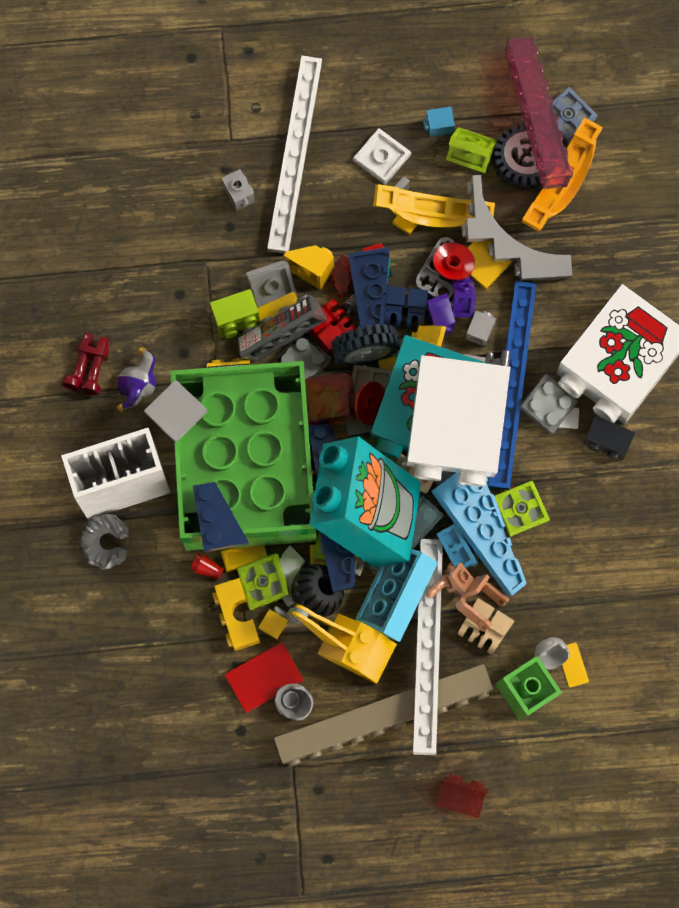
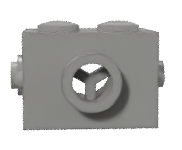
[222,169,255,211]

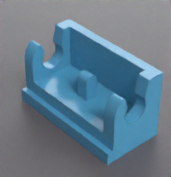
[437,524,479,569]

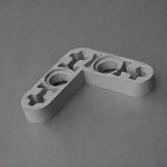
[416,237,454,309]

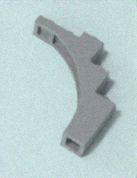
[461,175,572,281]

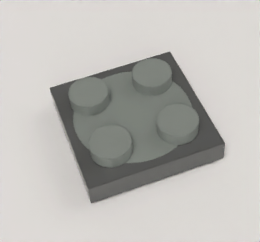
[519,374,578,435]

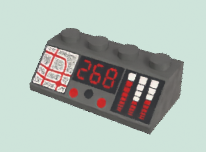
[238,295,327,362]

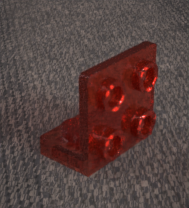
[435,774,489,818]

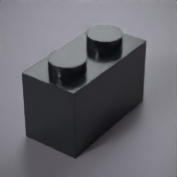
[583,416,635,461]

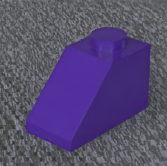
[425,293,455,336]

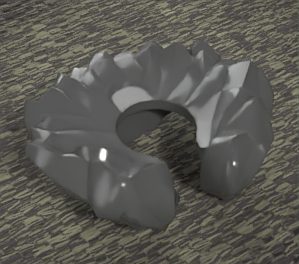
[80,514,129,570]

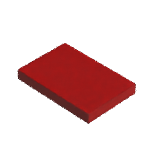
[225,642,304,714]

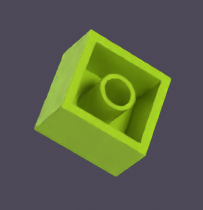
[210,289,260,338]

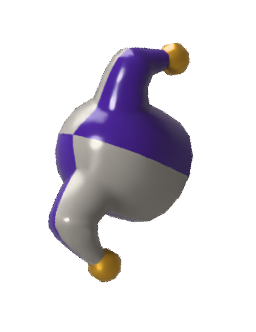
[117,347,156,413]

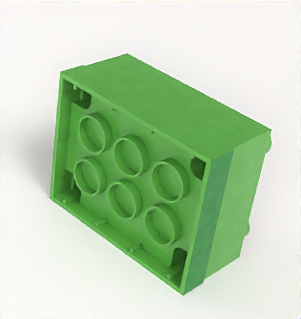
[170,361,317,551]

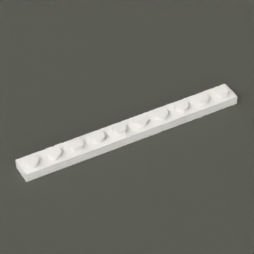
[267,56,322,254]
[413,539,443,755]

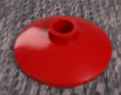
[433,243,475,281]
[355,381,385,424]

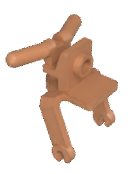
[426,560,509,632]

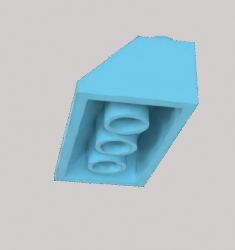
[355,549,438,642]

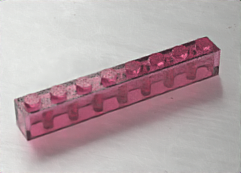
[504,37,573,189]

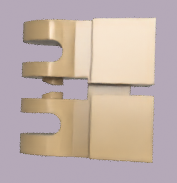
[458,598,514,655]

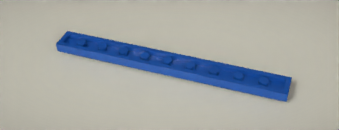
[488,281,536,490]

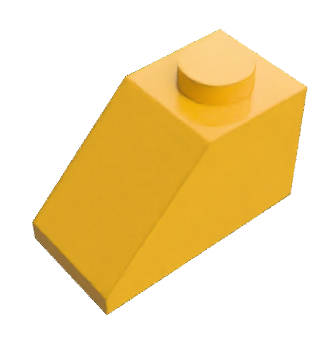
[411,326,446,347]

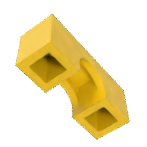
[212,578,260,651]

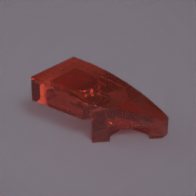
[331,254,352,299]

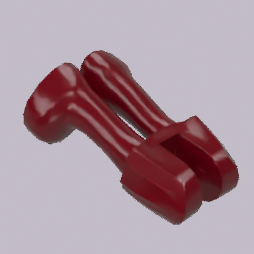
[61,332,109,396]

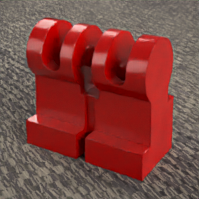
[308,300,357,356]

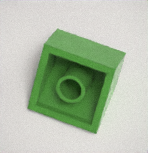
[495,656,562,721]

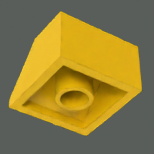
[284,245,334,290]

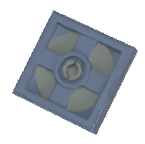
[539,87,598,144]

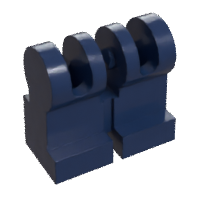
[384,286,428,330]

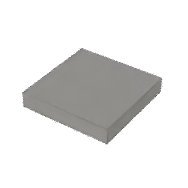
[246,259,297,308]
[144,380,208,443]

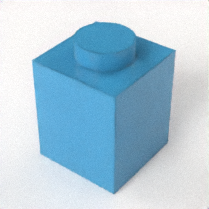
[423,107,455,138]

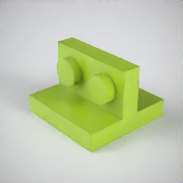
[446,127,497,173]

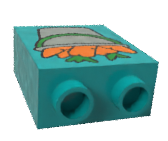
[309,436,421,567]

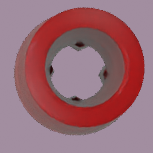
[190,553,224,580]

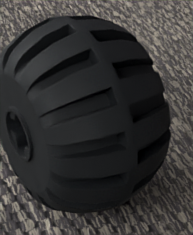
[291,564,344,617]

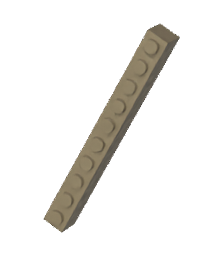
[274,664,493,767]

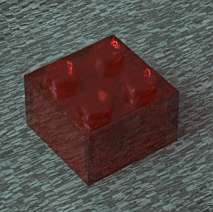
[305,373,356,425]

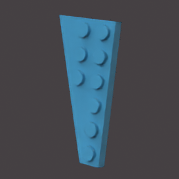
[431,472,527,597]

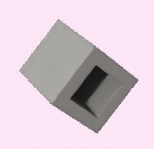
[465,311,496,347]

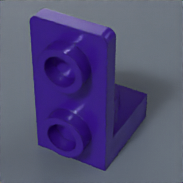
[451,276,476,318]

